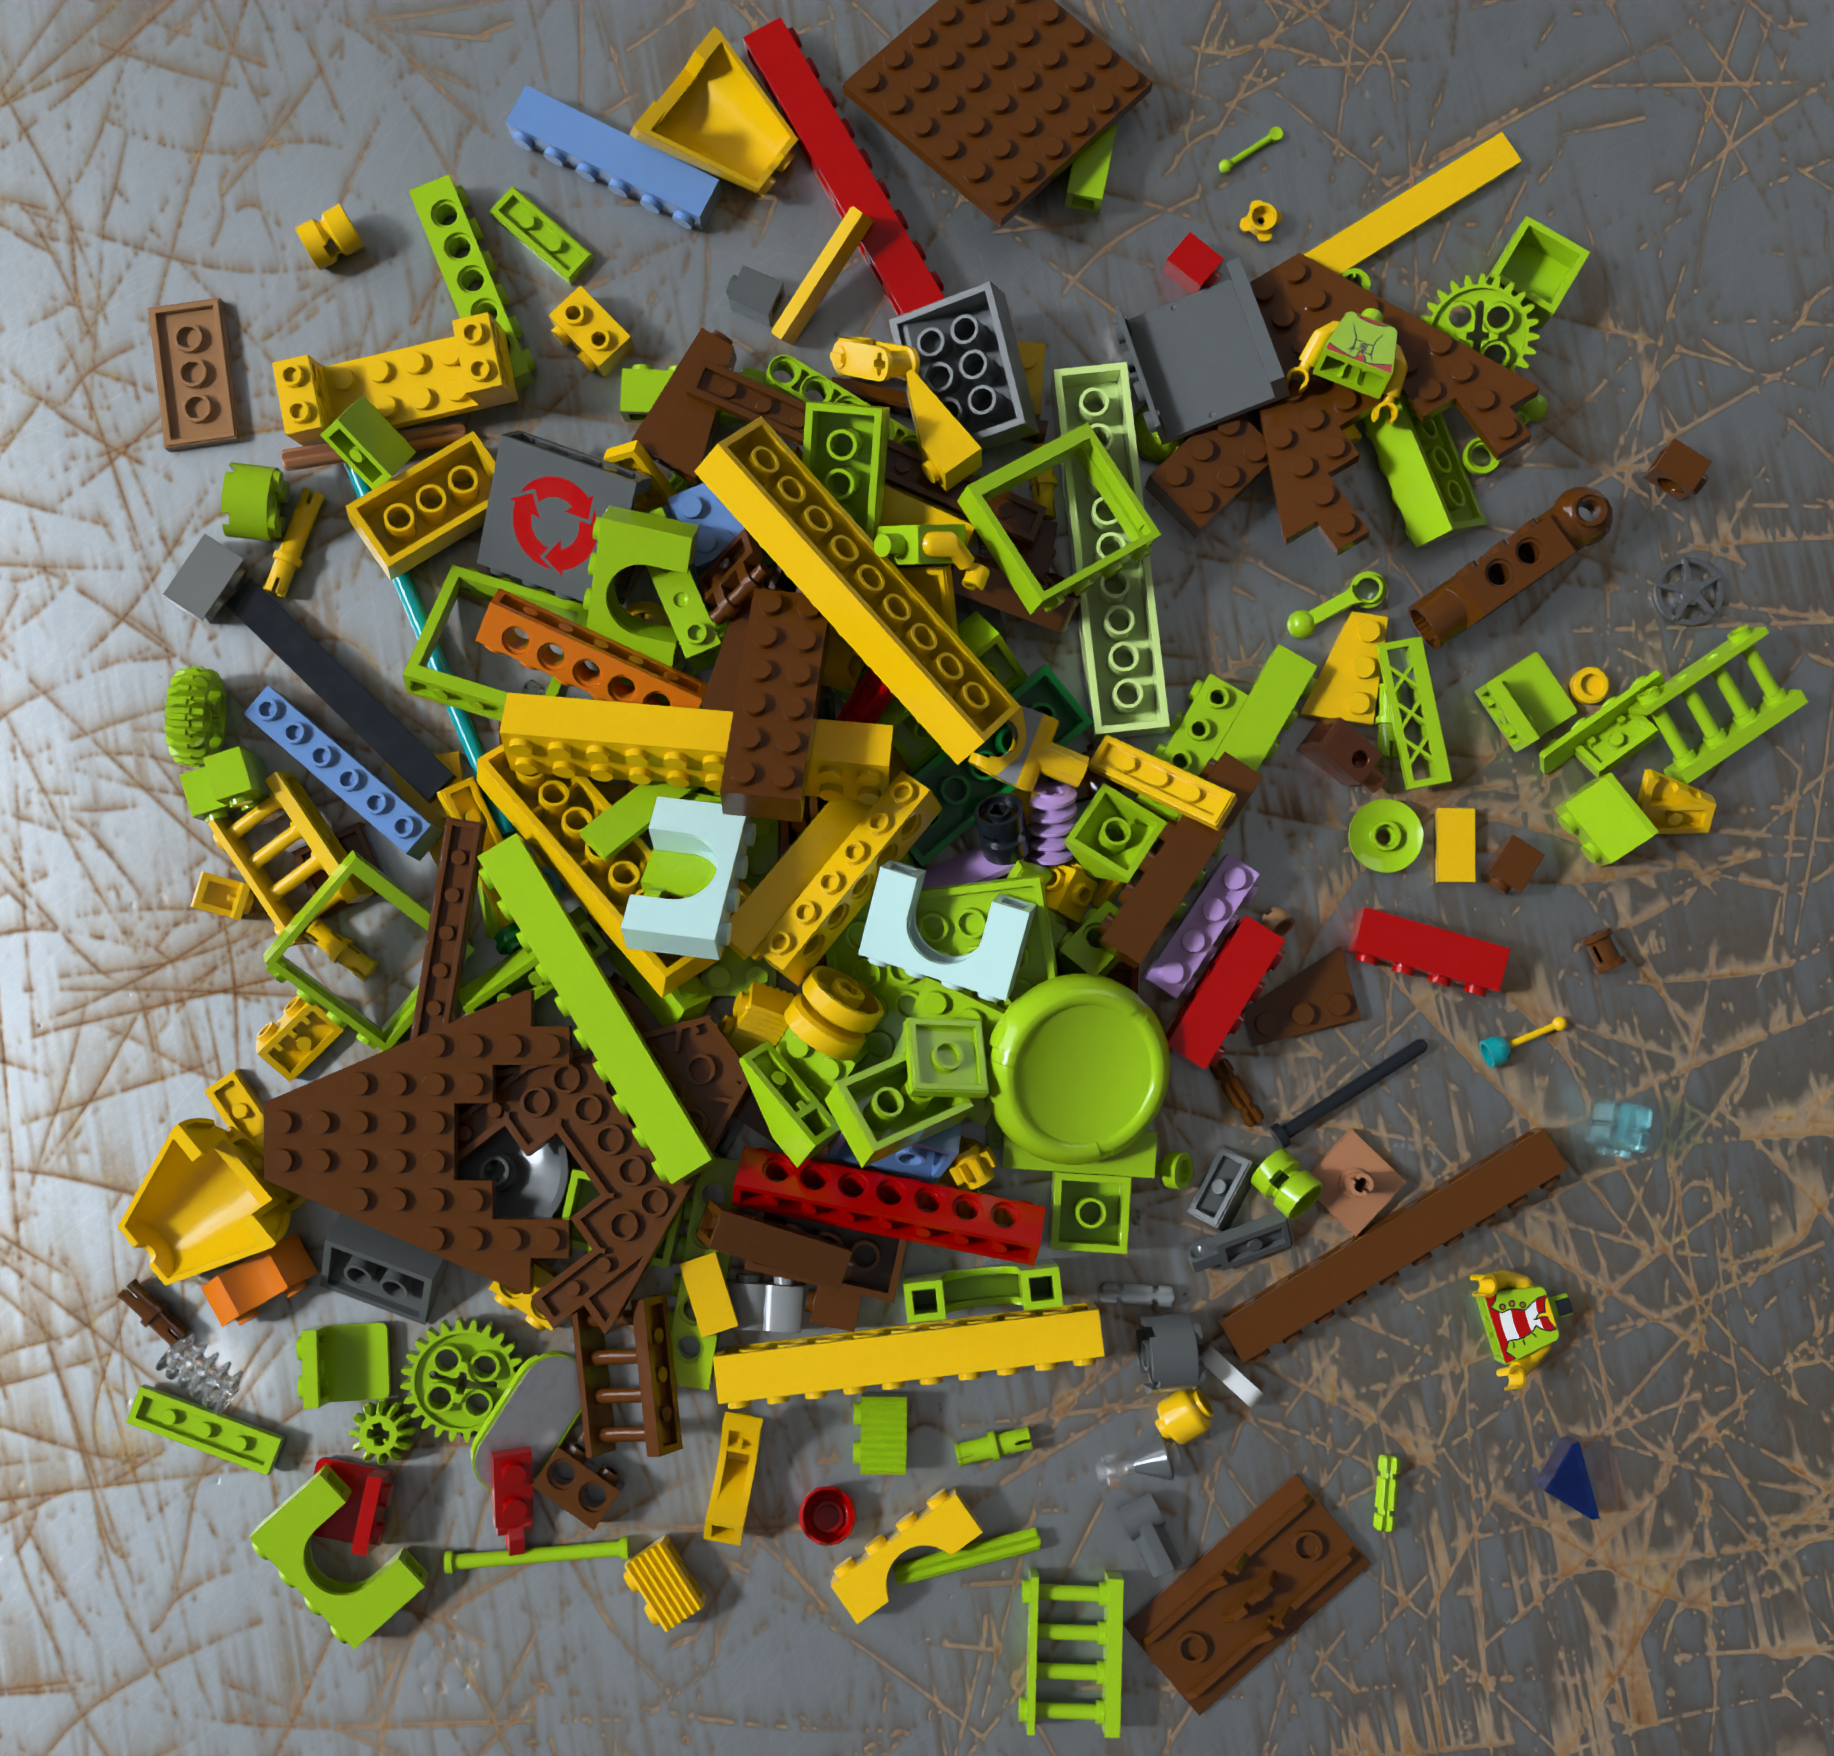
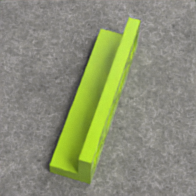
[1376,636,1452,791]

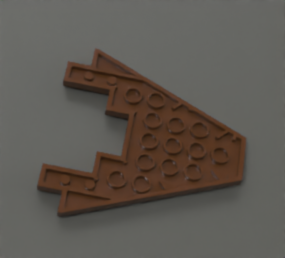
[1250,253,1539,556]
[264,990,572,1294]
[458,1015,750,1334]

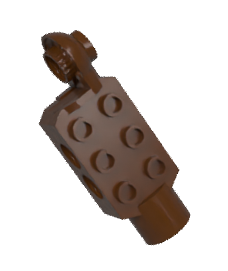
[1408,487,1613,649]

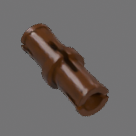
[117,1279,191,1349]

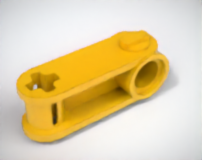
[830,337,920,381]

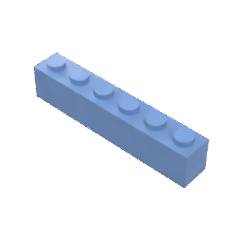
[505,85,723,231]

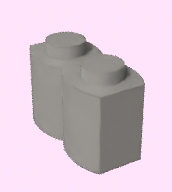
[727,1273,804,1333]

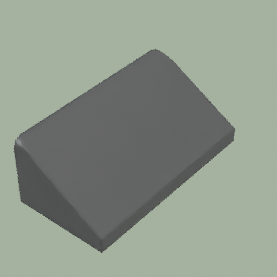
[1186,1146,1259,1232]

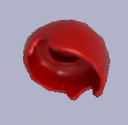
[798,1486,857,1546]

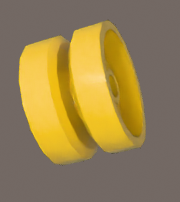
[784,966,884,1061]

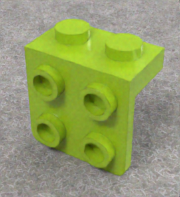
[296,1322,391,1409]

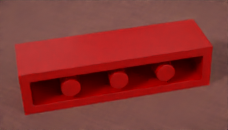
[1346,907,1511,998]

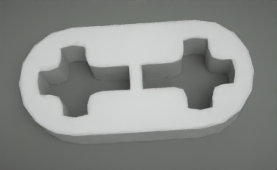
[1199,1345,1264,1409]

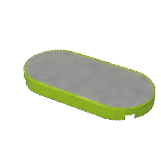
[471,1350,581,1490]

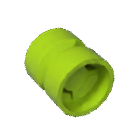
[1251,1148,1324,1220]

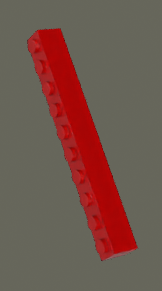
[743,17,945,316]

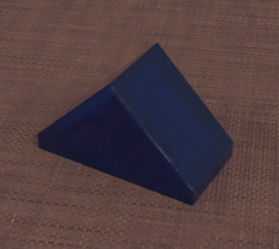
[1535,1436,1600,1520]

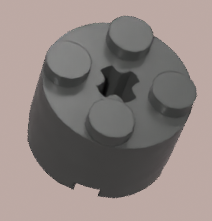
[1136,1312,1206,1395]

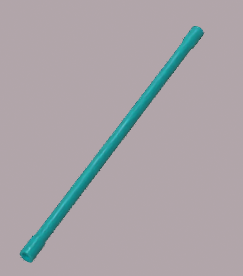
[322,365,518,838]

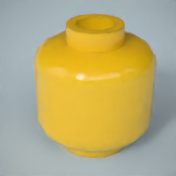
[1155,1389,1214,1445]

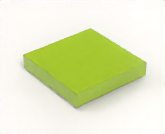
[903,1017,989,1098]

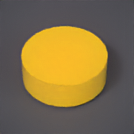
[1569,667,1610,705]

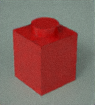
[1163,232,1224,294]

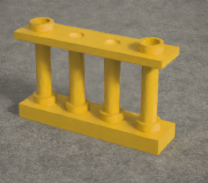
[207,771,374,946]

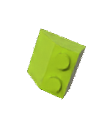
[1554,772,1659,867]

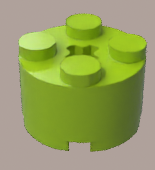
[221,462,290,542]

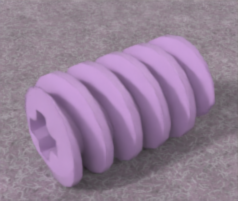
[1029,782,1077,865]

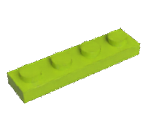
[126,1384,285,1476]

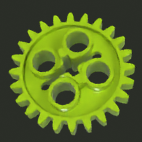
[1420,272,1540,374]
[400,1316,524,1443]

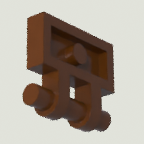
[696,528,771,625]

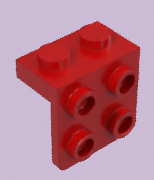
[312,1457,394,1556]

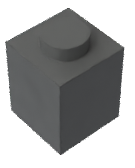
[726,265,785,327]

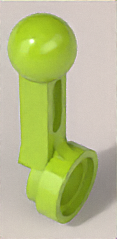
[1462,393,1548,475]
[1287,571,1388,639]

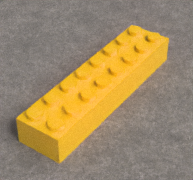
[477,744,725,998]

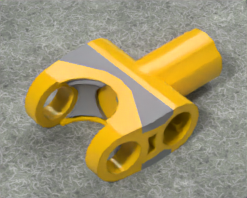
[968,706,1089,793]

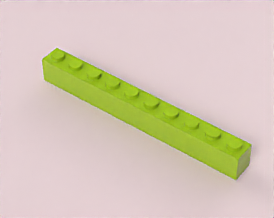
[477,833,717,1186]

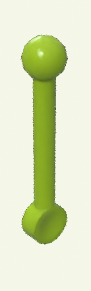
[1219,126,1283,174]

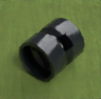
[974,793,1031,865]

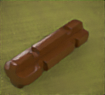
[1210,1058,1264,1127]

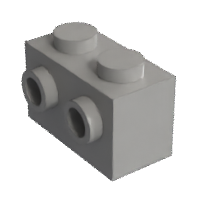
[162,533,245,623]

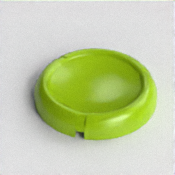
[985,974,1171,1165]

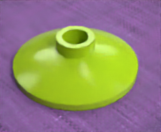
[1348,799,1423,873]

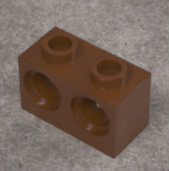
[531,1441,626,1530]

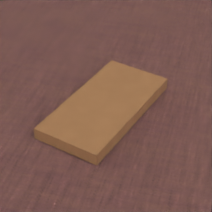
[148,298,241,452]

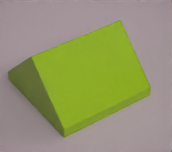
[1064,783,1167,883]

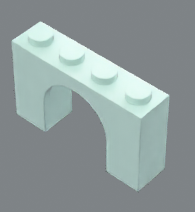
[621,796,756,960]
[858,860,1037,1002]

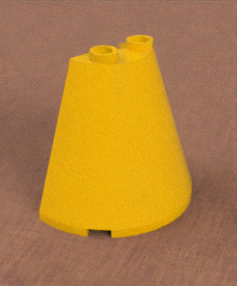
[630,26,798,197]
[117,1118,291,1286]

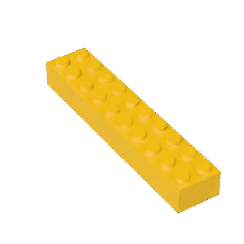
[694,416,1021,765]
[499,692,893,804]
[713,1301,1105,1409]

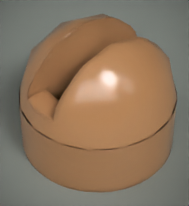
[1261,906,1295,937]

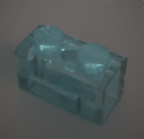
[1585,1100,1653,1159]

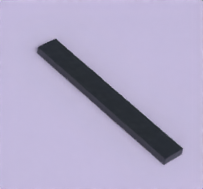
[225,578,457,804]

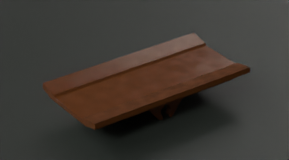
[1124,1474,1371,1716]

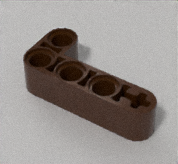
[951,550,1081,633]

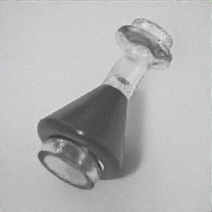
[1094,1435,1182,1488]

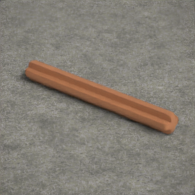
[281,421,466,471]

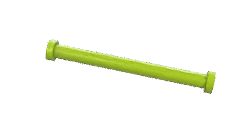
[444,1536,630,1575]

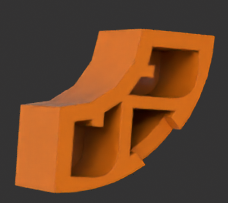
[201,1233,318,1327]

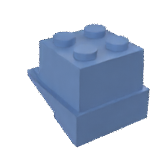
[663,483,777,596]

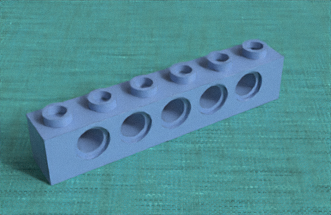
[243,686,444,861]

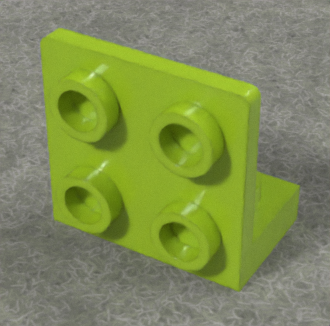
[1474,652,1577,753]

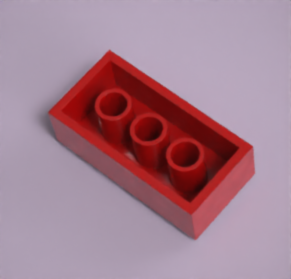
[1165,915,1286,1070]

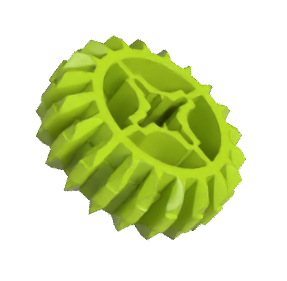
[163,666,228,768]

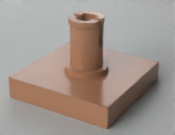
[1309,1129,1407,1237]

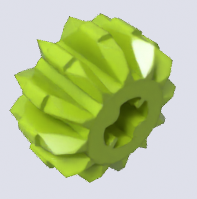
[349,1398,417,1465]

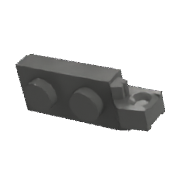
[1185,1211,1293,1273]

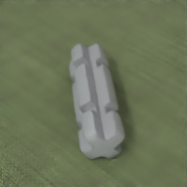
[1100,1283,1174,1307]

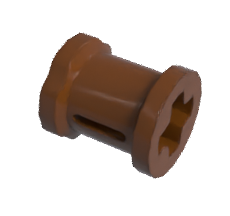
[1579,927,1627,975]

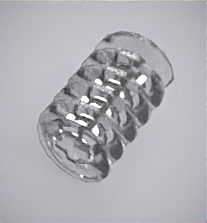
[156,1334,244,1416]

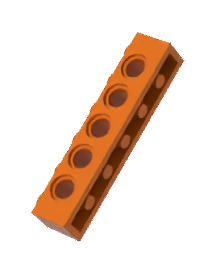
[475,588,708,709]

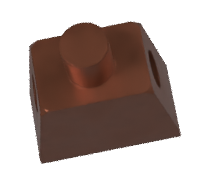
[1296,717,1388,793]

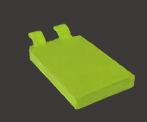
[641,792,721,899]

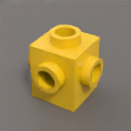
[1045,861,1098,924]

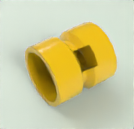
[295,203,365,271]

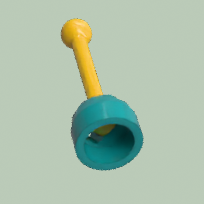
[1479,1016,1567,1069]

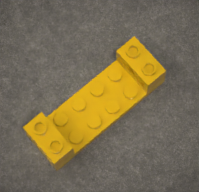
[272,312,518,446]

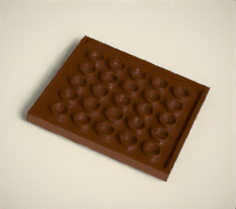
[843,0,1153,228]

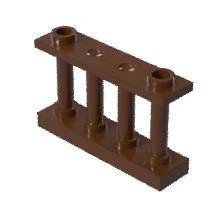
[571,1294,683,1458]

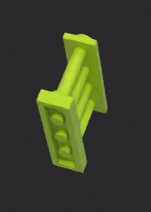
[646,507,722,674]
[1627,625,1808,784]
[1018,1568,1124,1738]

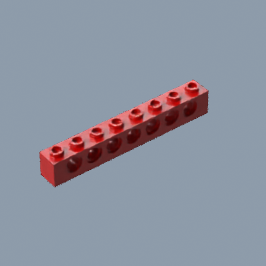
[732,1146,1046,1266]

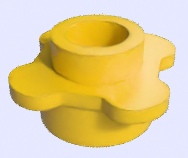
[1239,200,1282,242]

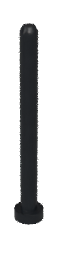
[1269,1039,1428,1148]

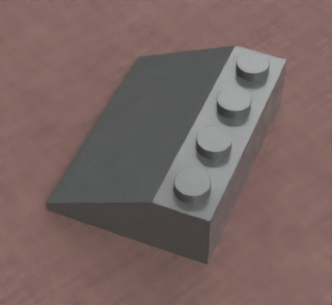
[889,281,1040,449]

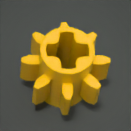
[949,1142,998,1190]

